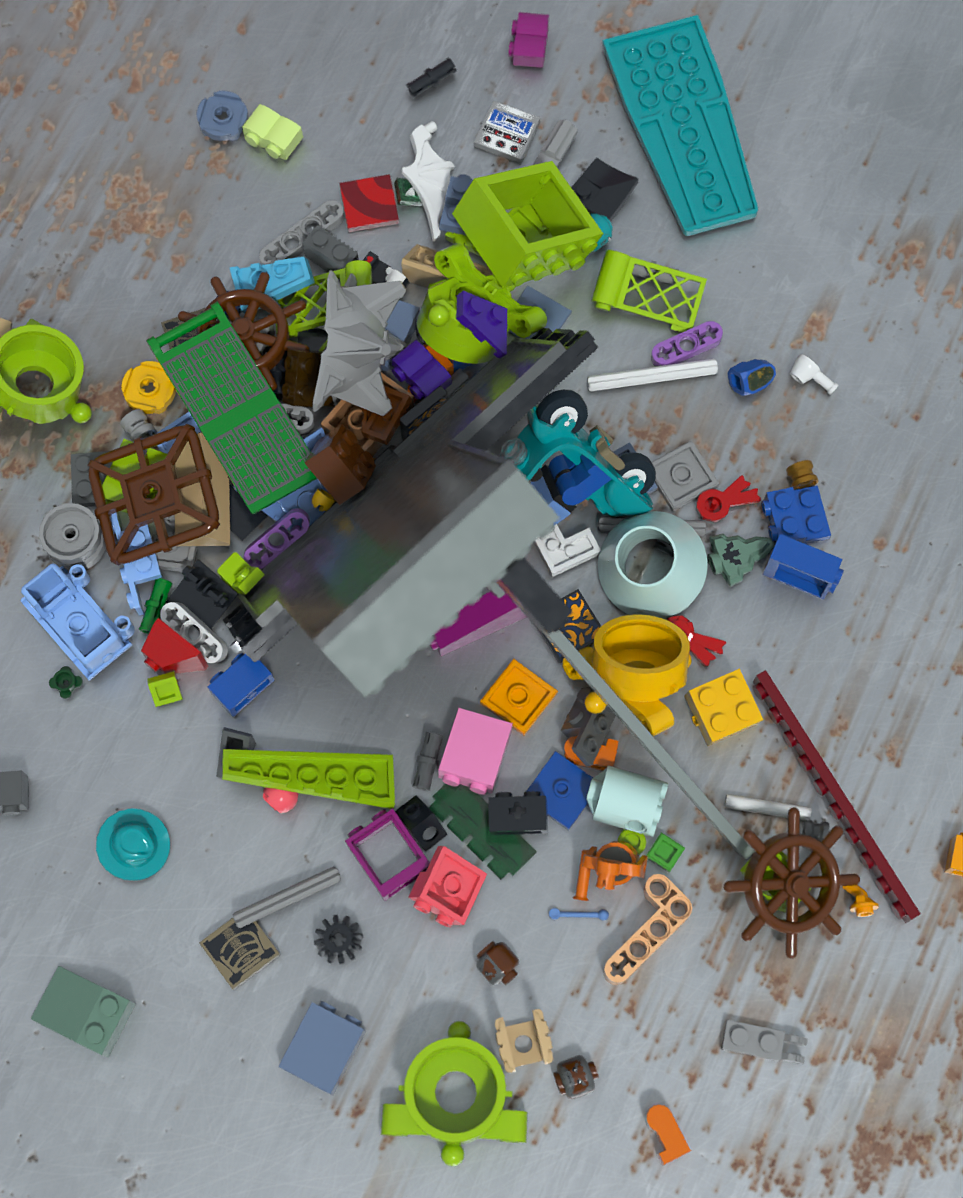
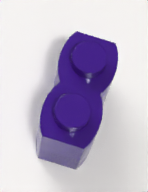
[391,340,452,401]

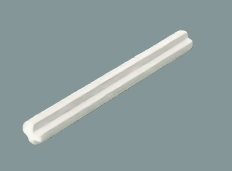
[587,358,718,391]

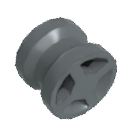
[802,819,829,848]

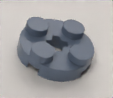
[197,91,249,141]

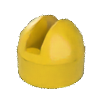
[312,488,336,512]

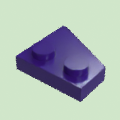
[456,291,507,359]

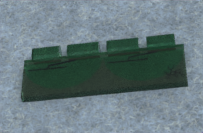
[429,784,537,880]

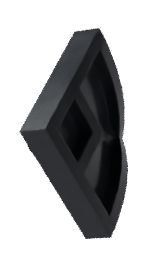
[571,157,639,222]

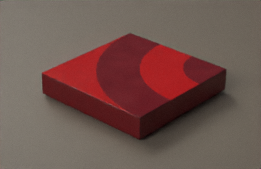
[339,174,399,233]

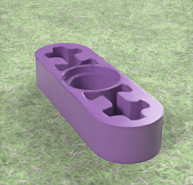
[651,321,723,367]
[243,508,310,569]

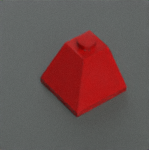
[141,618,209,674]

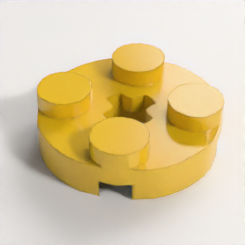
[121,361,176,414]

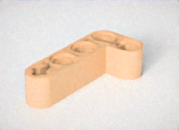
[603,874,692,985]

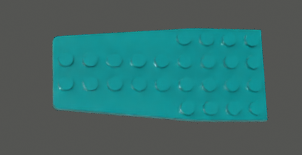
[602,15,758,236]

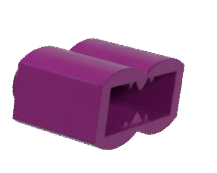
[509,12,549,68]

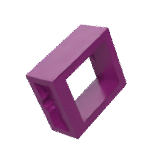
[345,808,430,901]

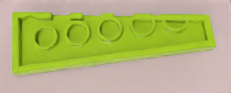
[222,749,395,809]

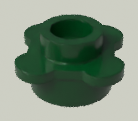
[49,666,83,699]

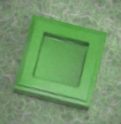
[646,832,685,873]

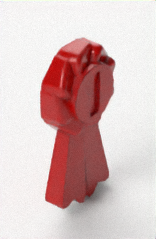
[696,475,761,523]
[666,615,726,667]

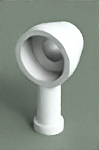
[790,354,839,395]

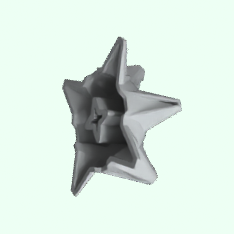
[313,270,407,416]

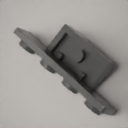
[561,687,616,766]

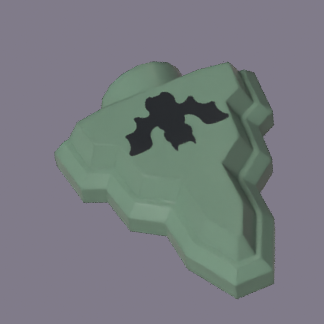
[707,534,774,587]

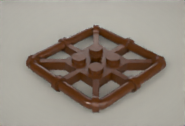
[87,424,220,566]

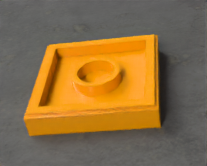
[480,659,558,736]

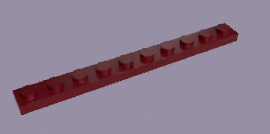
[753,670,921,924]

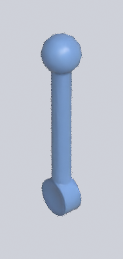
[549,908,609,921]

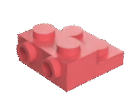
[408,846,487,928]

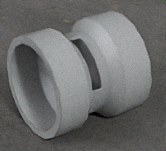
[120,409,157,442]

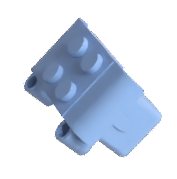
[20,564,135,681]

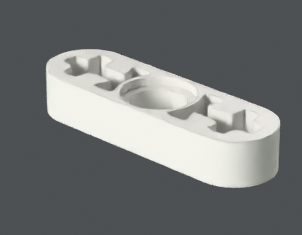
[160,602,228,663]

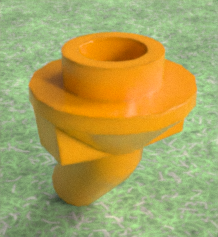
[843,885,879,917]

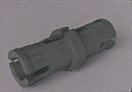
[412,732,443,791]

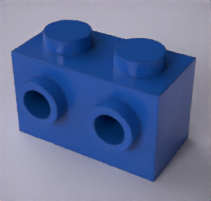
[208,653,275,717]

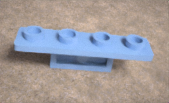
[110,512,162,616]

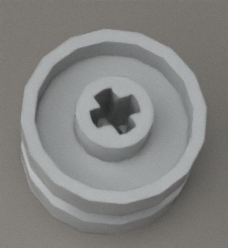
[39,503,106,571]

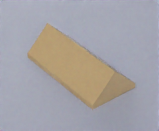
[401,244,493,288]
[175,432,230,546]

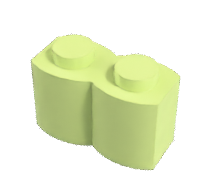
[242,104,303,160]

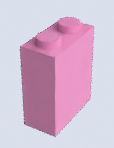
[438,708,513,795]

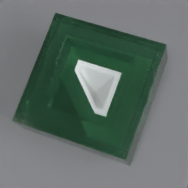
[394,178,423,207]

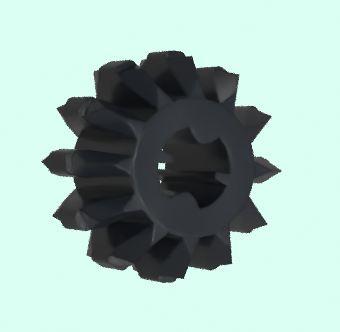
[314,915,364,965]

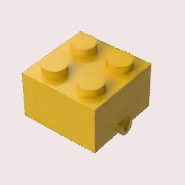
[684,669,764,746]

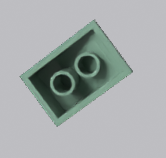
[31,966,136,1057]

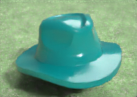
[96,808,170,881]

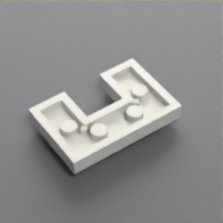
[534,505,601,577]

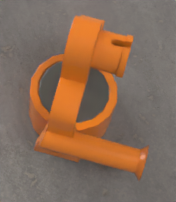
[572,841,648,901]

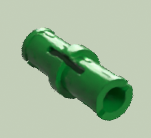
[138,578,173,634]

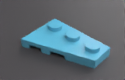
[229,257,315,314]

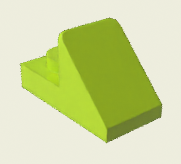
[217,552,265,595]

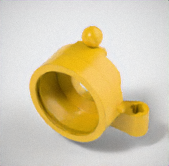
[562,615,692,737]

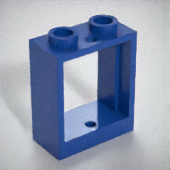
[763,534,844,600]

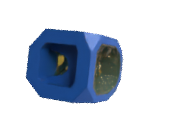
[728,359,776,396]

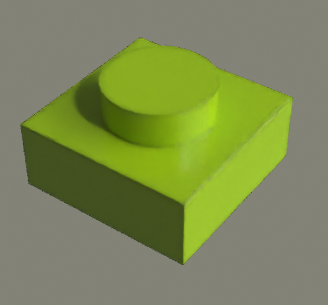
[147,671,183,707]

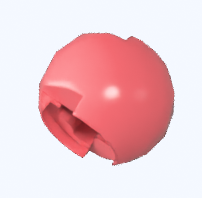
[263,787,298,813]

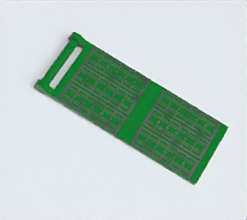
[146,302,317,514]

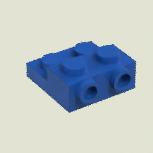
[761,485,831,544]

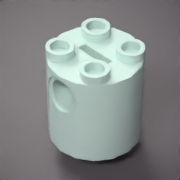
[586,765,669,837]

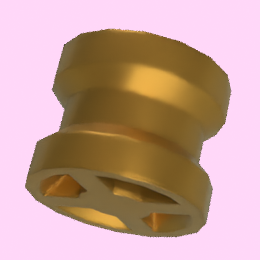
[786,460,819,490]

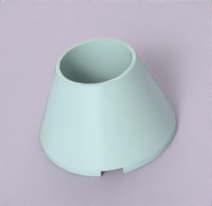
[598,511,708,619]

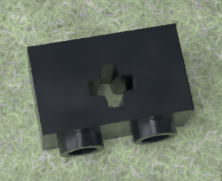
[488,791,548,836]

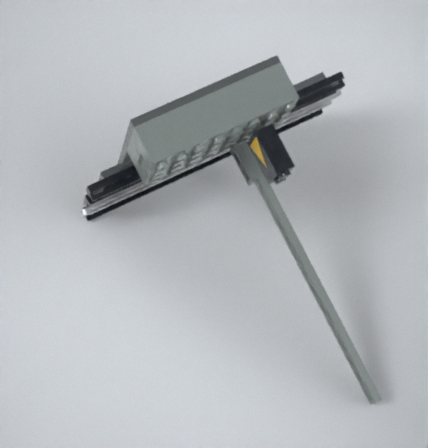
[223,328,754,860]

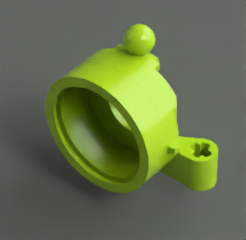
[417,243,547,364]
[0,318,92,424]
[381,1021,528,1167]

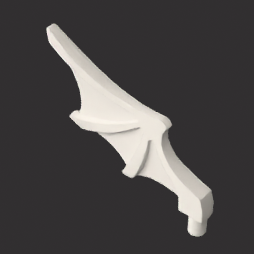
[401,121,455,242]

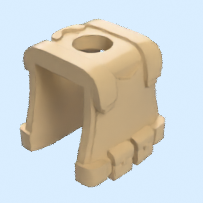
[495,1009,553,1073]

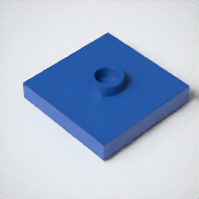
[523,751,593,831]

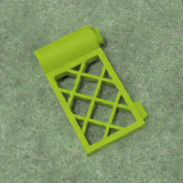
[591,250,707,333]
[276,260,372,338]

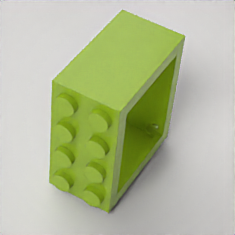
[452,161,604,288]

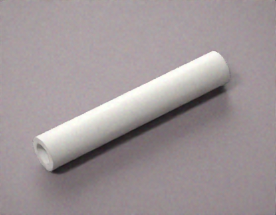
[724,794,812,821]

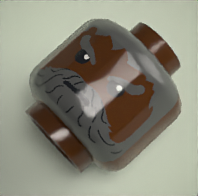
[476,941,519,985]
[553,1055,599,1099]

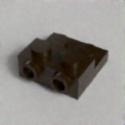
[282,349,334,407]

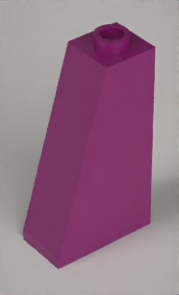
[430,592,527,657]

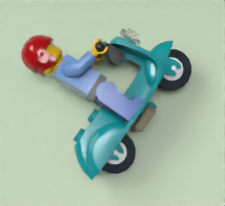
[500,389,656,525]

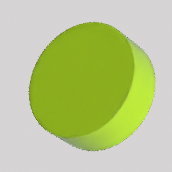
[617,829,646,855]

